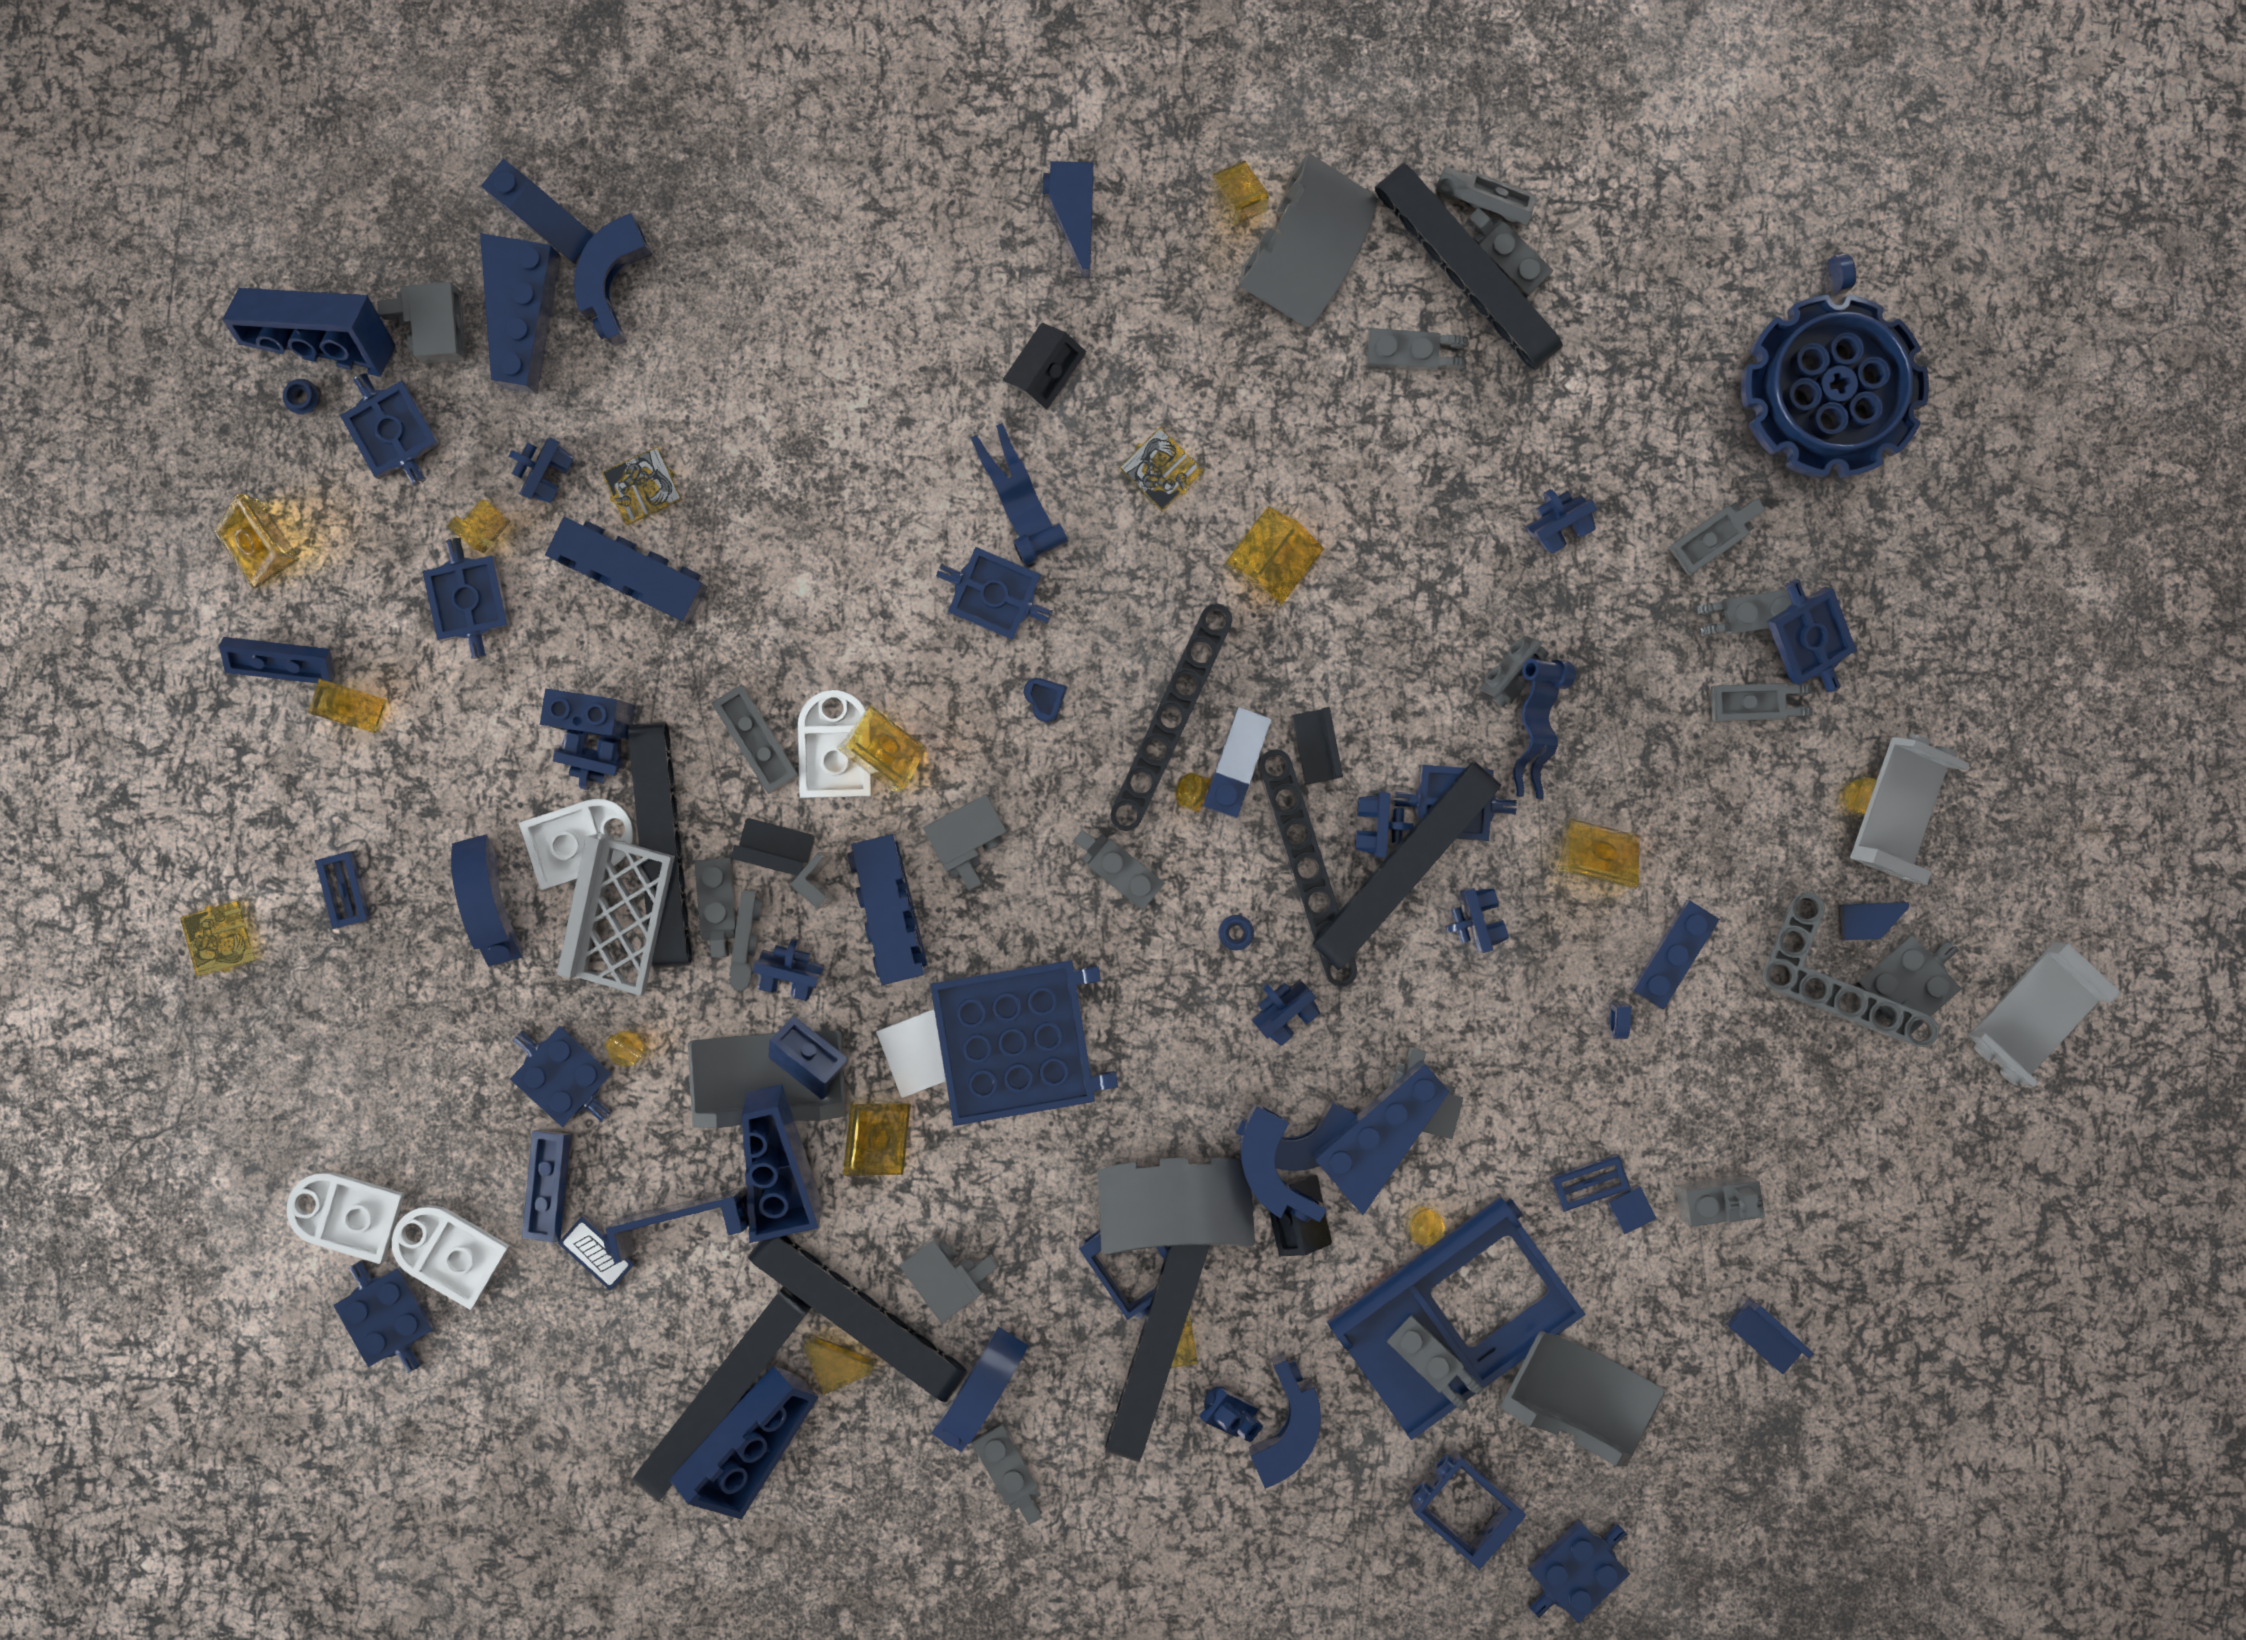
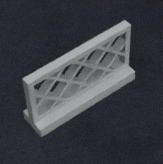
[557,833,675,996]

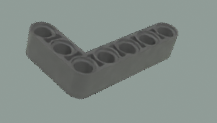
[1762,892,1939,1047]

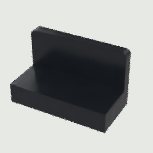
[1003,323,1087,410]
[1291,707,1343,785]
[731,818,815,876]
[1269,1175,1332,1257]

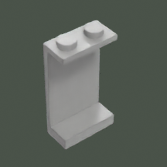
[1850,734,1970,885]
[1968,942,2121,1087]

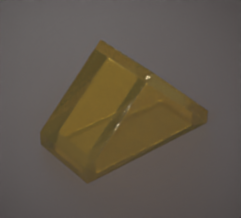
[1213,160,1269,226]
[307,679,387,733]
[804,1334,877,1395]

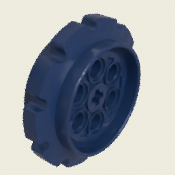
[1741,295,1929,479]

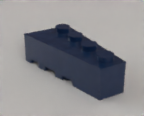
[480,233,561,394]
[222,288,396,377]
[545,516,708,625]
[847,834,930,986]
[1311,1060,1450,1215]
[742,1084,823,1243]
[669,1366,818,1520]

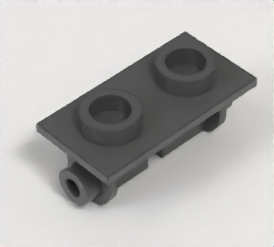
[1479,635,1549,708]

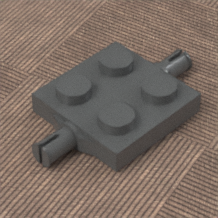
[1856,935,1962,1034]

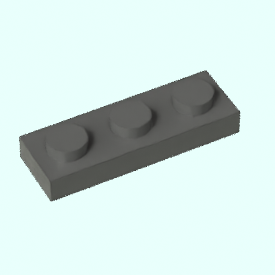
[712,684,799,794]

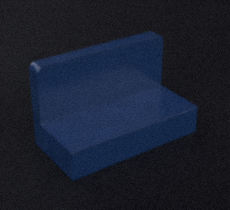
[768,1015,848,1100]
[1726,1298,1814,1375]

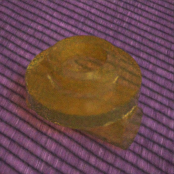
[1176,773,1211,813]
[1843,777,1877,815]
[604,1031,644,1067]
[1409,1205,1445,1246]

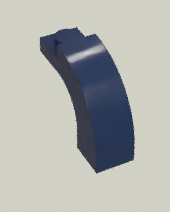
[574,213,652,347]
[451,834,523,967]
[1234,1100,1357,1171]
[1240,1102,1327,1223]
[931,1326,1029,1452]
[1249,1353,1321,1489]

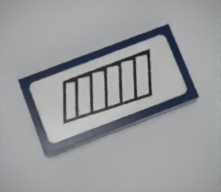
[558,1215,637,1291]

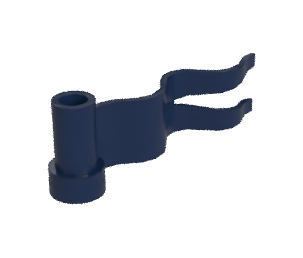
[970,423,1068,566]
[1513,659,1576,799]

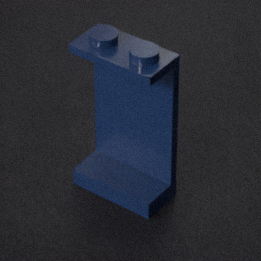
[603,1187,749,1264]

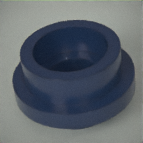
[282,379,320,415]
[1218,915,1254,951]

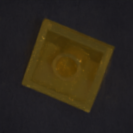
[214,493,300,589]
[1225,506,1324,605]
[837,705,927,792]
[1557,818,1640,889]
[843,1098,911,1176]

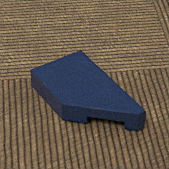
[1840,902,1909,940]

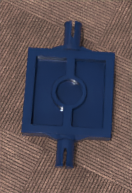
[340,373,441,486]
[422,538,511,659]
[936,547,1053,641]
[1767,579,1857,692]
[1394,765,1517,841]
[510,1026,614,1127]
[333,1260,435,1374]
[1527,1519,1630,1624]

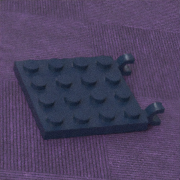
[930,960,1118,1126]

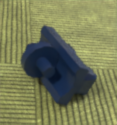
[508,437,574,503]
[1525,489,1597,554]
[553,729,627,790]
[1355,792,1414,858]
[1445,888,1509,953]
[753,938,825,1001]
[1251,979,1320,1046]
[1199,1386,1263,1442]

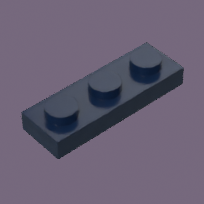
[219,637,335,685]
[1631,900,1720,1010]
[521,1130,571,1243]

